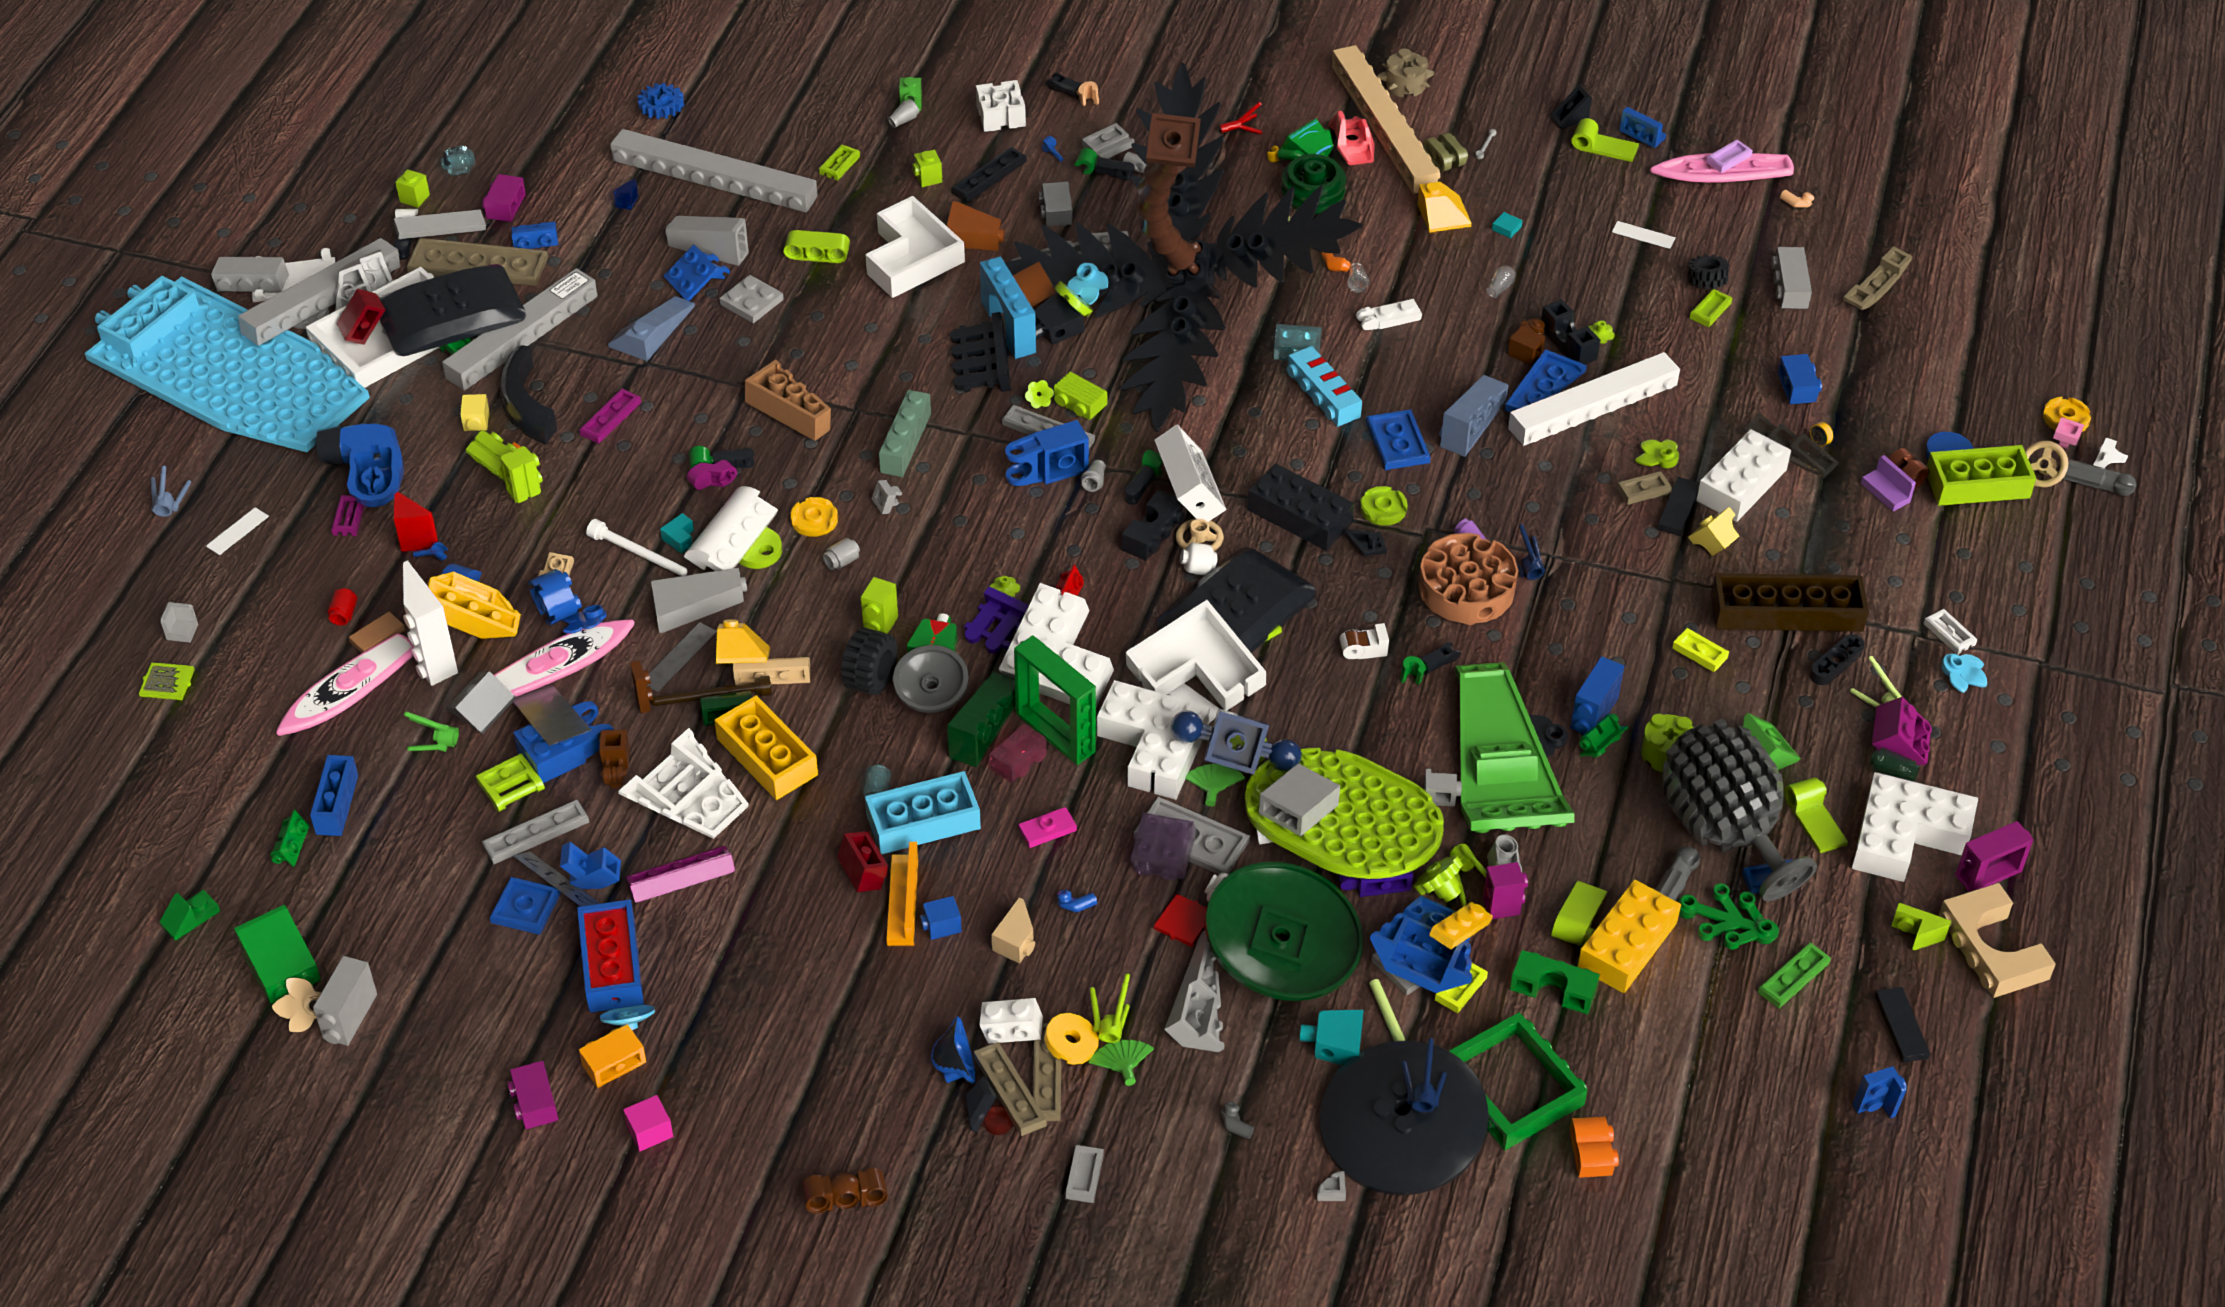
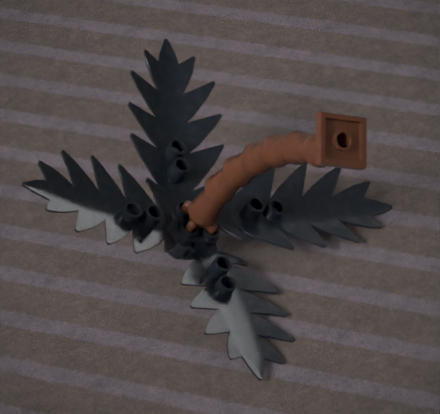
[1005,63,1363,432]

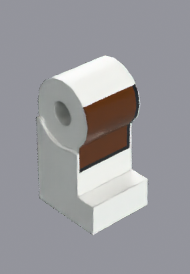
[1339,623,1389,659]

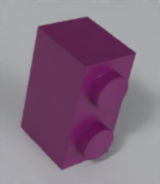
[482,174,526,222]
[1482,862,1528,919]
[508,1061,558,1129]

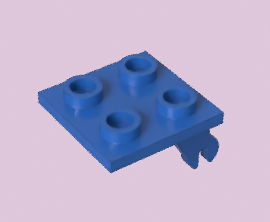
[664,244,730,301]

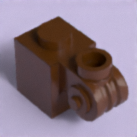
[1507,319,1545,366]
[599,730,630,788]

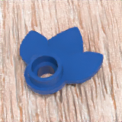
[562,605,607,634]

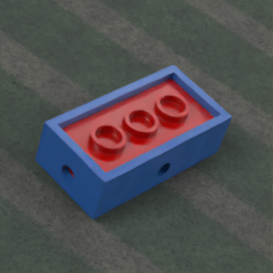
[577,899,644,1013]

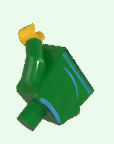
[1267,118,1334,163]

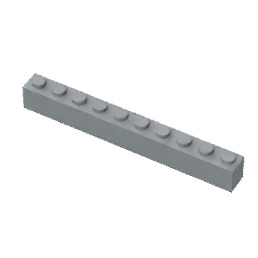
[611,129,818,213]

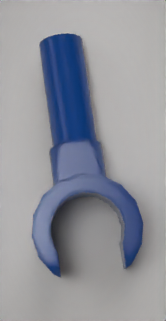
[1042,136,1064,162]
[413,542,448,561]

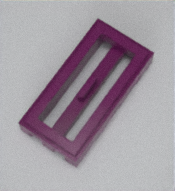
[331,495,365,536]

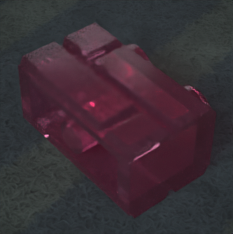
[989,723,1047,783]

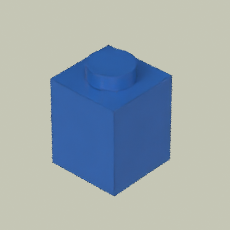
[919,896,962,940]

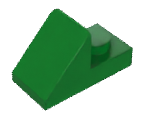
[160,890,220,941]

